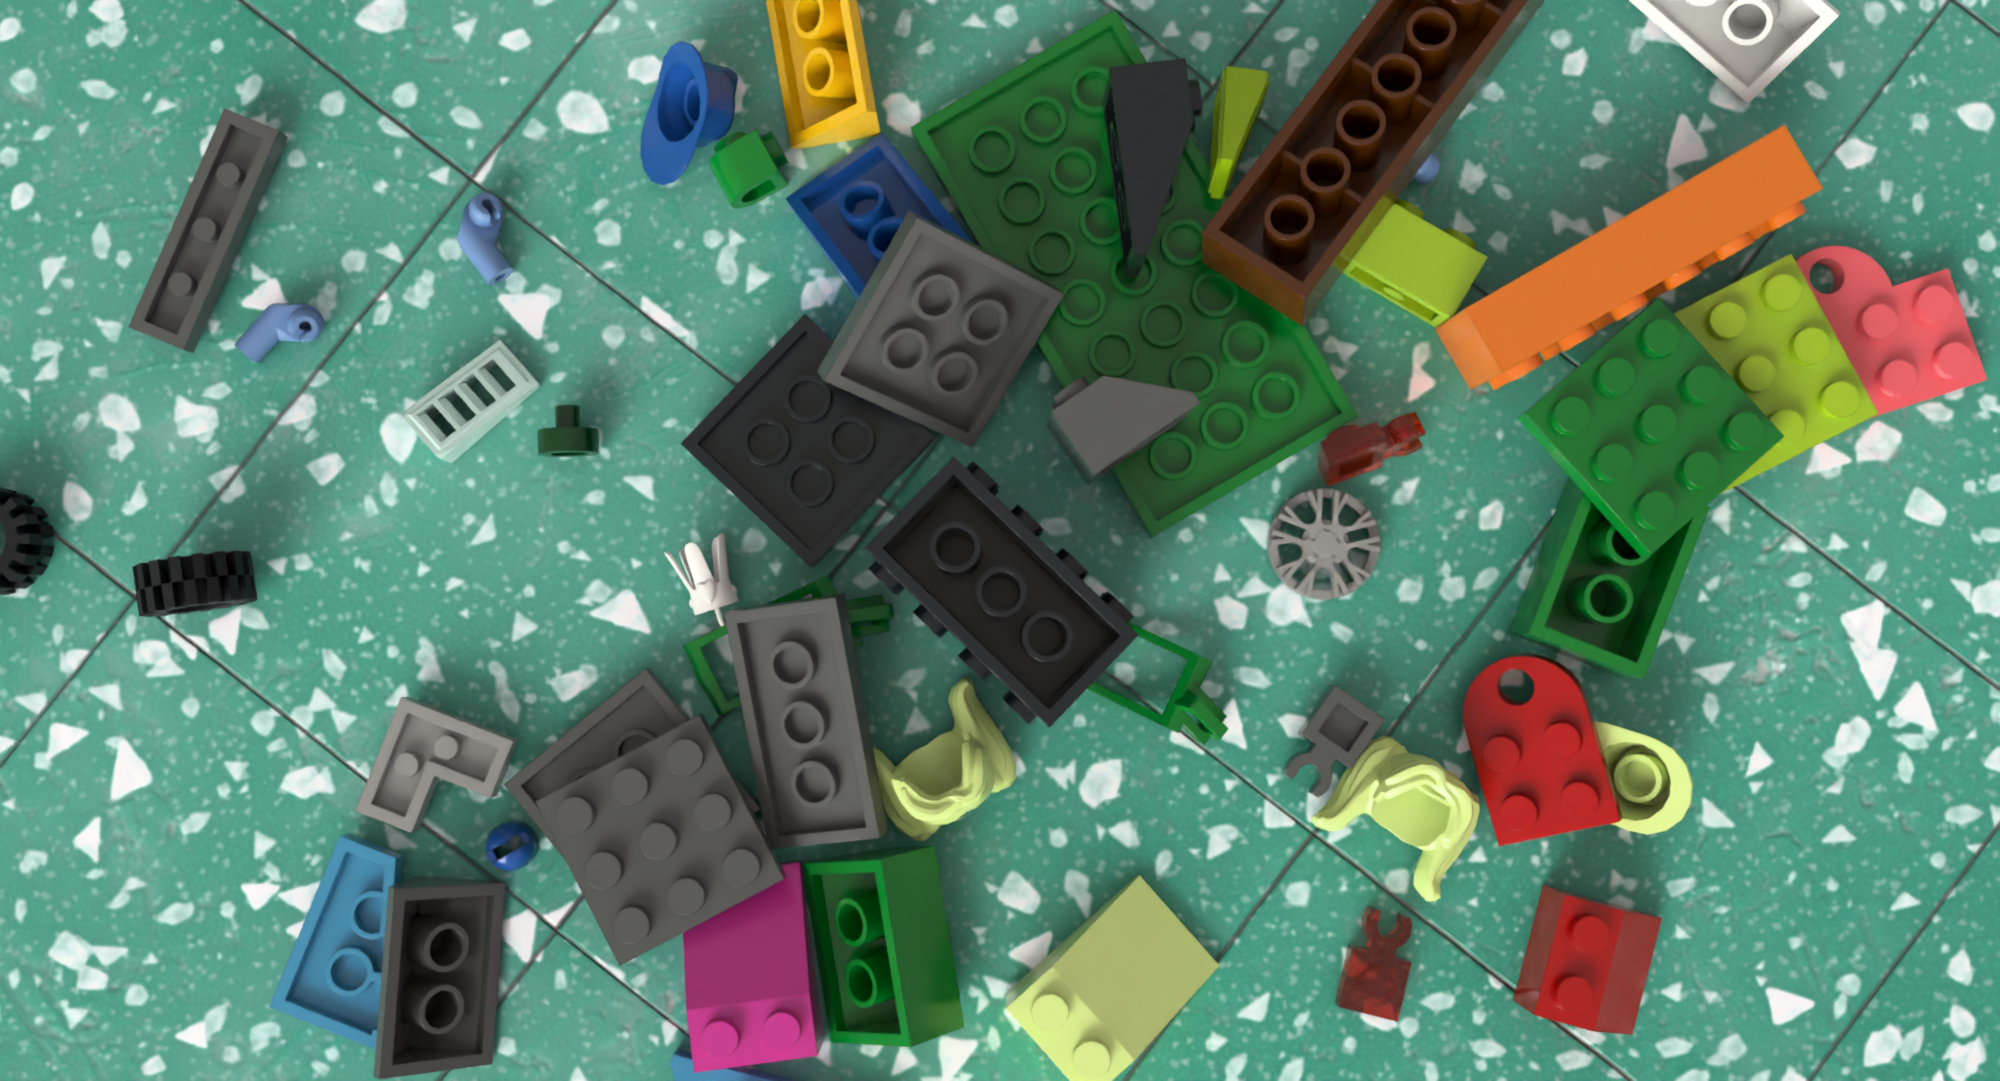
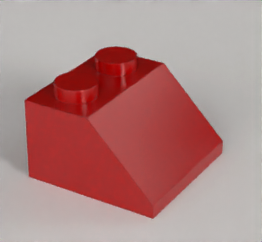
[1513,885,1662,1035]

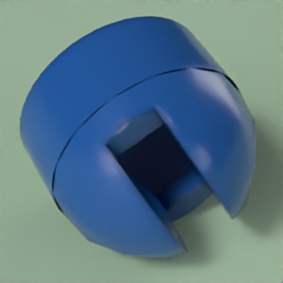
[485,821,538,871]

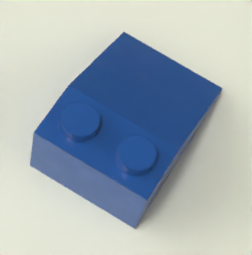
[785,132,971,300]

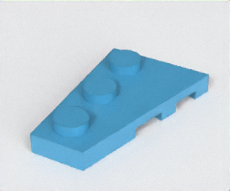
[269,833,404,1050]

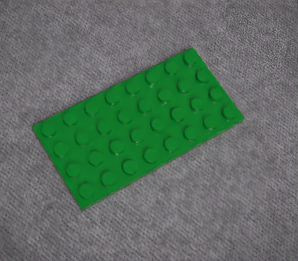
[911,9,1359,539]

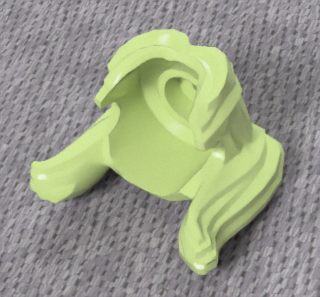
[873,677,1016,841]
[1311,736,1480,902]

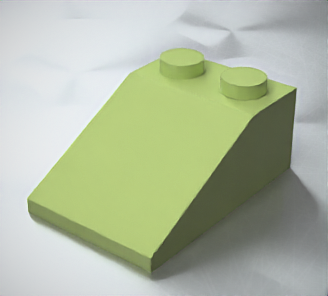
[1005,874,1219,1081]

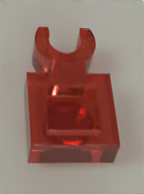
[1318,412,1426,486]
[1335,906,1412,1022]

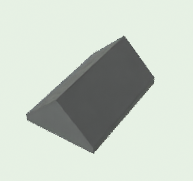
[374,876,506,1079]

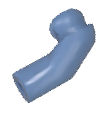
[457,192,513,286]
[235,303,324,363]

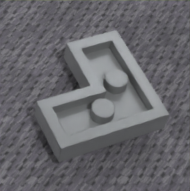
[355,697,519,833]

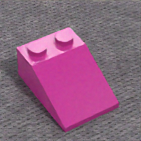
[683,860,824,1073]

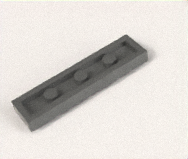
[128,108,288,353]

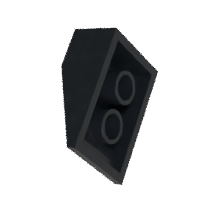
[1102,58,1202,279]

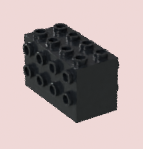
[864,457,1138,728]

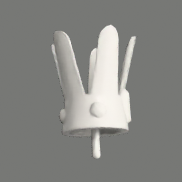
[664,533,740,626]

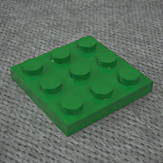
[1517,298,1784,558]

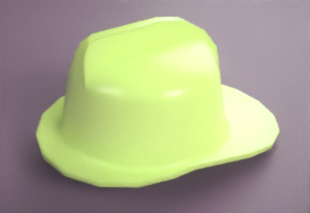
[1594,721,1693,835]

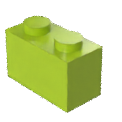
[1343,199,1488,328]

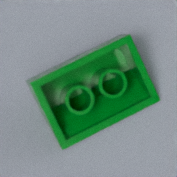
[802,845,964,1047]

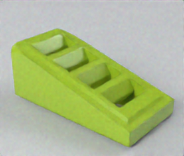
[1208,66,1270,199]

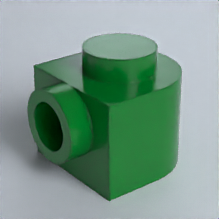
[709,129,789,209]

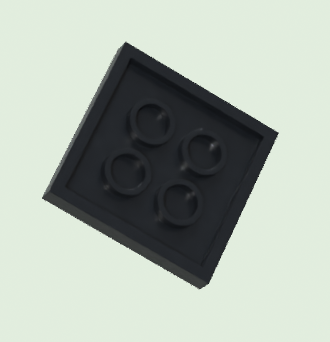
[681,314,936,568]

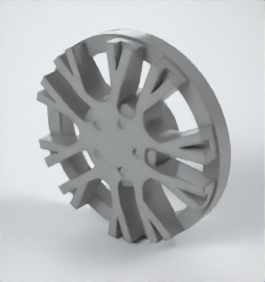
[1267,488,1381,600]

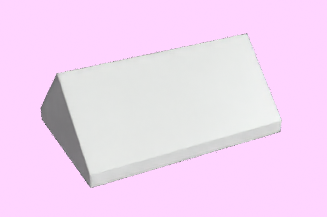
[1629,0,1841,104]

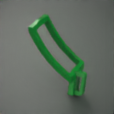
[683,575,894,715]
[1087,623,1228,745]

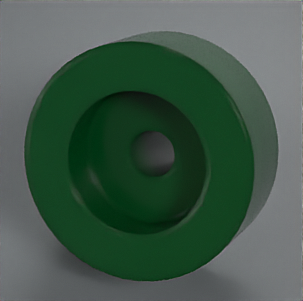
[537,405,599,457]

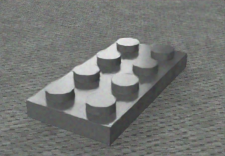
[724,593,888,849]

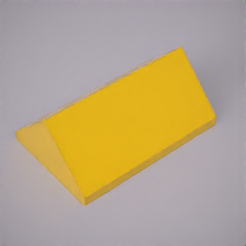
[766,0,881,149]

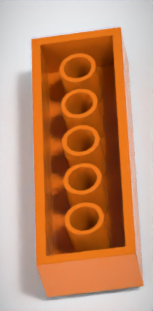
[1435,124,1823,390]

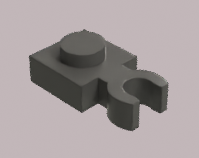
[1283,684,1385,797]

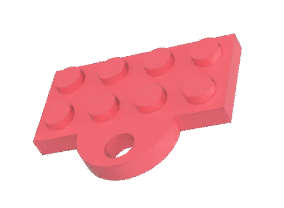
[1795,246,1987,418]

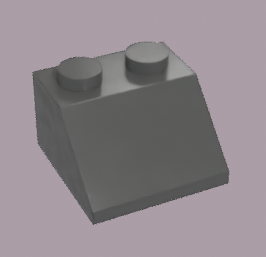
[1047,375,1200,485]

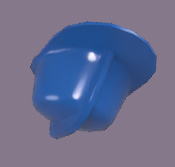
[640,41,738,185]

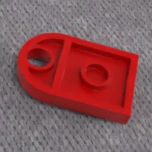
[1463,653,1623,846]

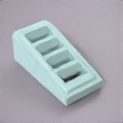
[401,340,541,463]

